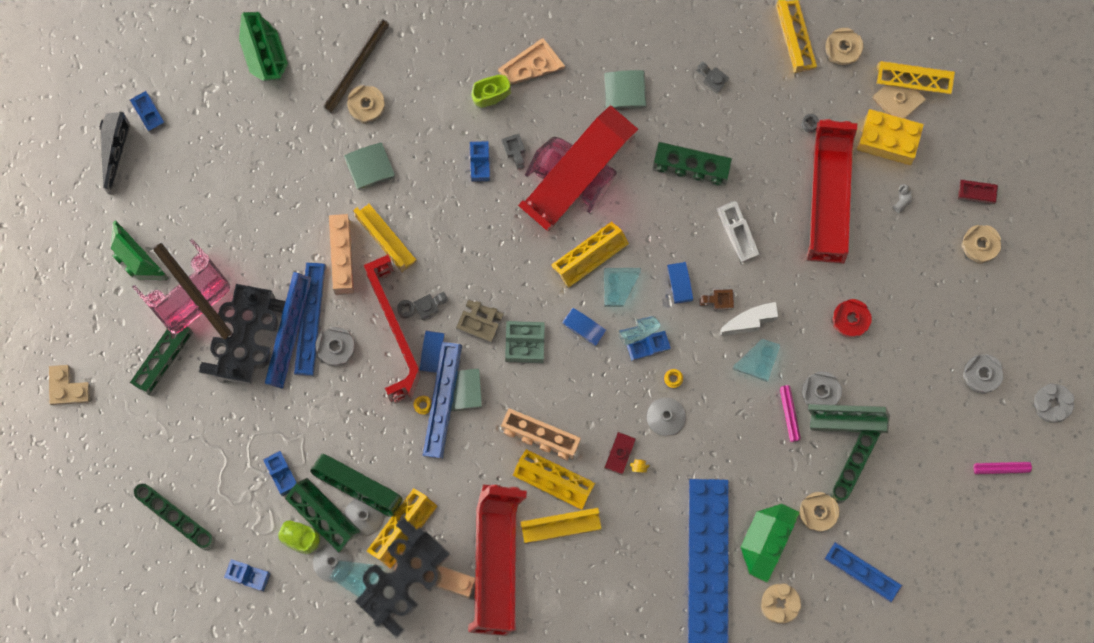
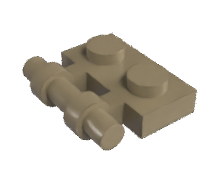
[456,300,504,343]

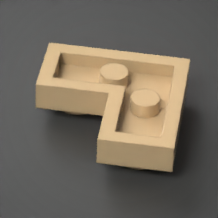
[49,365,90,405]

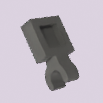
[696,61,730,94]
[501,133,525,170]
[413,292,449,320]

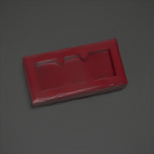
[958,179,998,204]
[604,432,636,475]

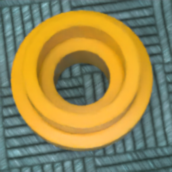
[664,369,683,388]
[413,395,432,415]
[630,459,650,473]

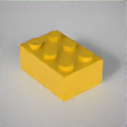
[857,109,924,166]

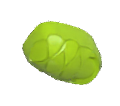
[471,75,512,108]
[278,520,320,555]

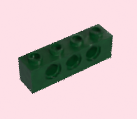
[653,142,732,186]

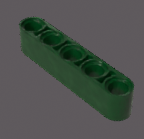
[830,432,881,503]
[310,454,403,517]
[133,483,215,550]

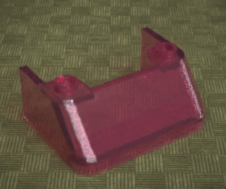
[524,137,617,213]
[132,239,230,333]

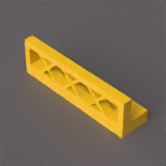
[776,0,817,73]
[876,61,955,94]
[353,204,417,273]
[551,221,629,288]
[512,449,595,510]
[366,488,437,569]
[521,508,601,544]

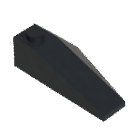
[99,112,131,194]

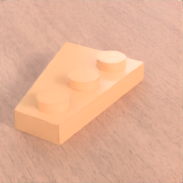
[498,38,565,85]

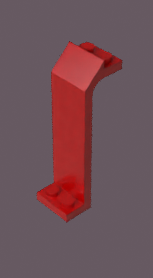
[518,105,639,231]
[807,119,858,264]
[363,255,421,403]
[468,484,527,636]

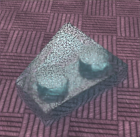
[604,268,641,307]
[733,339,780,382]
[329,561,383,597]

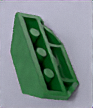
[239,12,288,81]
[111,220,169,281]
[740,504,799,583]

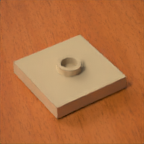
[872,73,926,119]

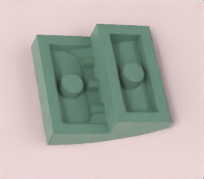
[605,70,647,110]
[344,142,395,190]
[505,321,545,363]
[451,369,482,412]

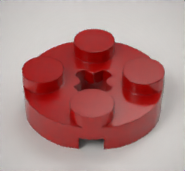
[832,299,872,338]

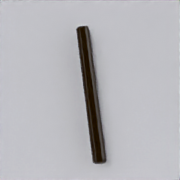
[323,19,389,113]
[153,243,232,339]

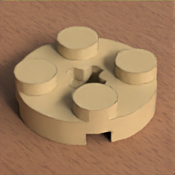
[825,28,863,65]
[347,85,385,124]
[962,225,1001,264]
[799,492,839,532]
[761,584,801,624]

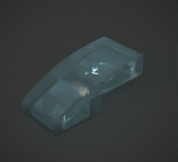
[618,316,661,345]

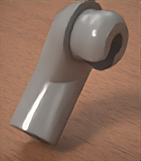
[893,184,912,213]

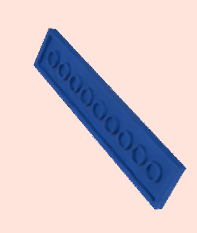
[688,479,729,643]

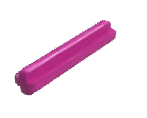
[780,385,801,442]
[973,462,1032,474]

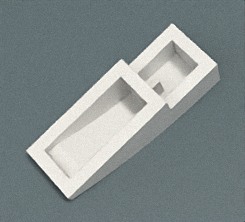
[716,201,759,262]
[720,302,778,336]

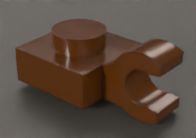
[699,289,734,310]

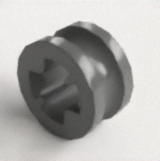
[801,114,819,133]
[397,300,415,319]

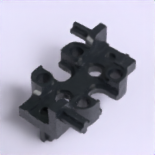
[199,284,286,385]
[355,517,451,639]

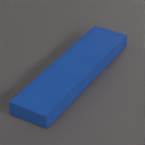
[824,542,902,602]

